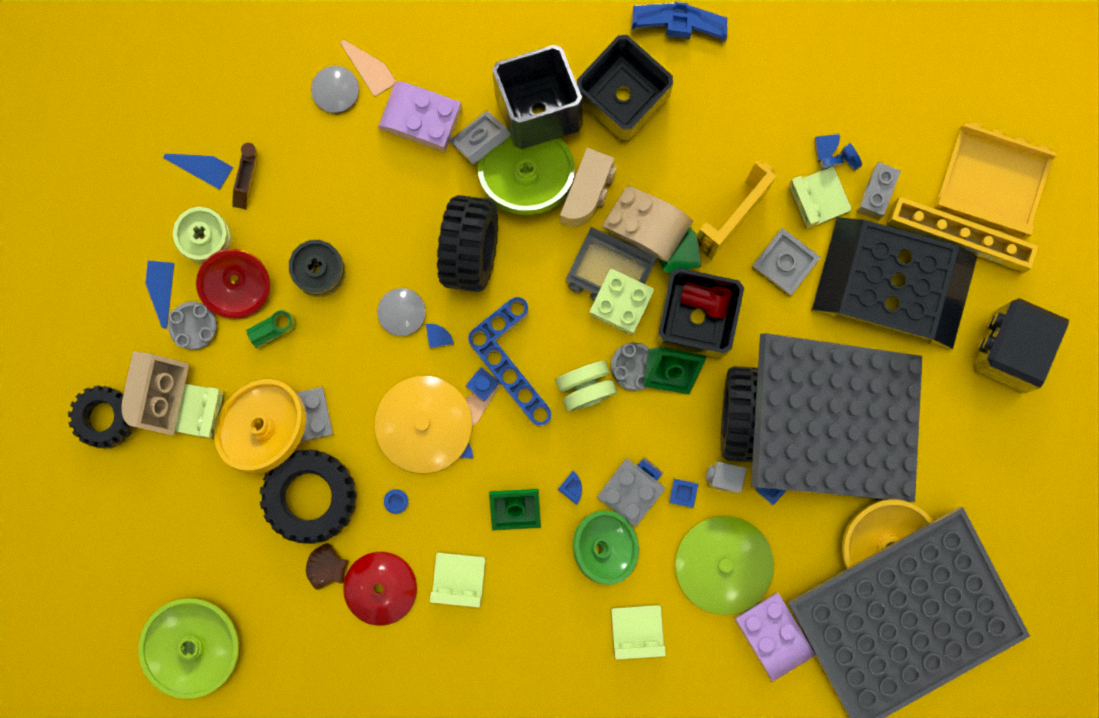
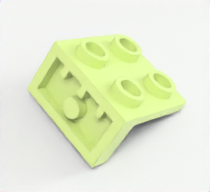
[789,167,852,229]
[589,269,654,336]
[175,384,224,439]
[430,553,485,607]
[612,605,666,659]

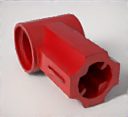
[681,281,732,318]

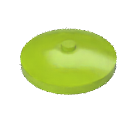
[478,135,575,215]
[675,516,774,615]
[138,598,239,699]

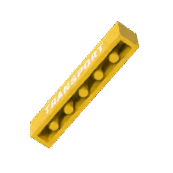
[887,197,1039,273]

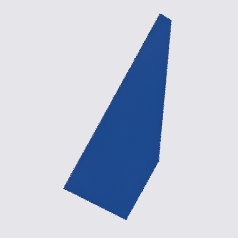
[163,154,233,190]
[145,261,174,328]

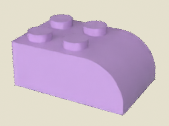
[378,82,462,153]
[734,593,815,682]

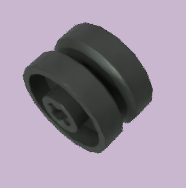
[289,240,345,297]

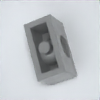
[857,162,901,220]
[705,461,747,494]

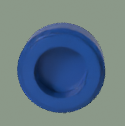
[384,489,409,514]

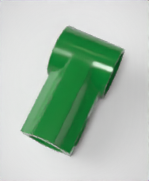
[246,310,296,349]

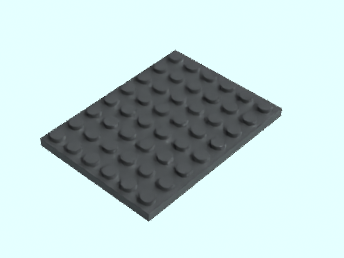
[751,333,922,502]
[787,506,1030,718]

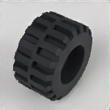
[68,385,134,449]

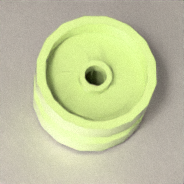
[173,207,232,264]
[555,360,617,412]

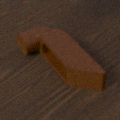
[232,143,258,210]

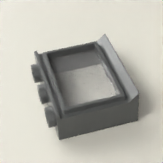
[565,227,657,301]

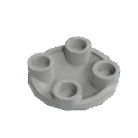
[311,66,359,113]
[377,288,426,337]
[168,302,216,350]
[611,342,649,391]

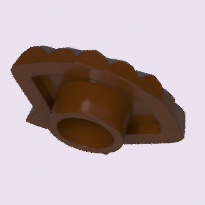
[306,543,349,590]

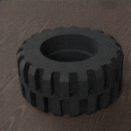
[437,195,498,292]
[721,366,758,462]
[260,449,357,544]

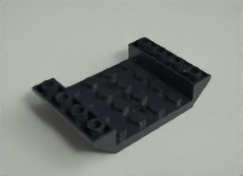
[812,217,978,350]

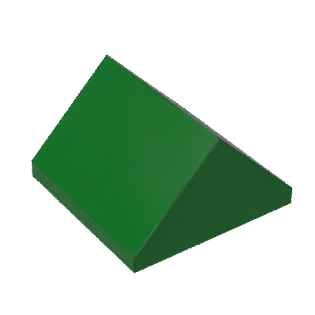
[658,225,701,273]
[643,347,706,394]
[489,489,541,530]

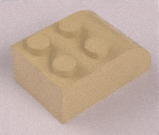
[560,148,617,227]
[602,185,693,262]
[122,351,189,436]

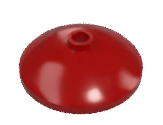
[196,249,270,319]
[343,552,417,626]

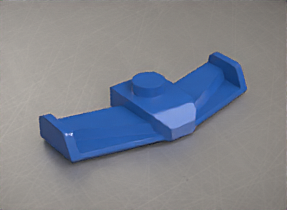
[631,1,727,42]

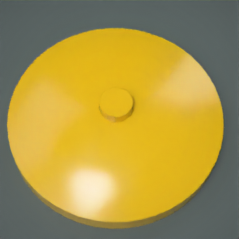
[375,376,473,474]
[214,379,306,474]
[842,499,933,569]

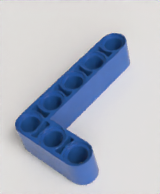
[468,297,551,427]

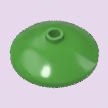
[573,510,639,585]

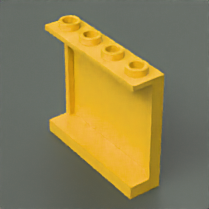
[934,122,1057,239]
[697,160,777,260]

